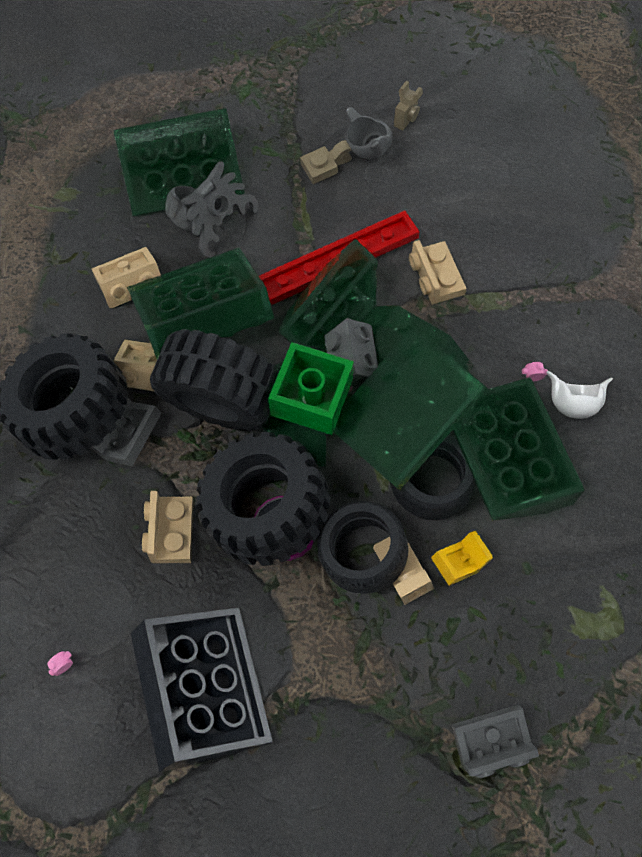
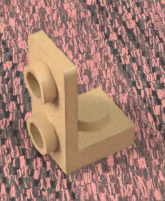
[373,537,434,605]

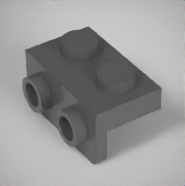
[325,318,380,386]
[91,398,161,466]
[451,704,539,778]

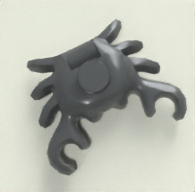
[181,162,259,258]

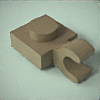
[394,81,423,130]
[300,140,352,184]

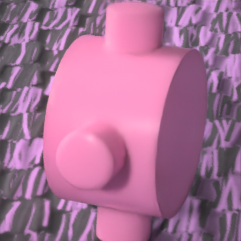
[522,362,548,381]
[47,651,73,676]

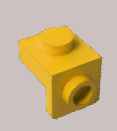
[431,531,493,586]

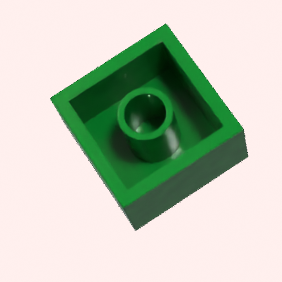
[268,342,354,435]

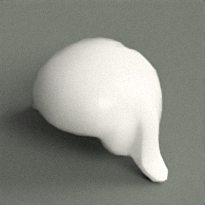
[546,371,613,419]

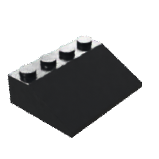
[130,608,273,772]

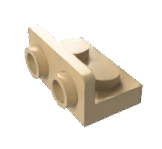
[409,240,467,305]
[92,247,164,308]
[114,340,163,391]
[142,491,194,563]

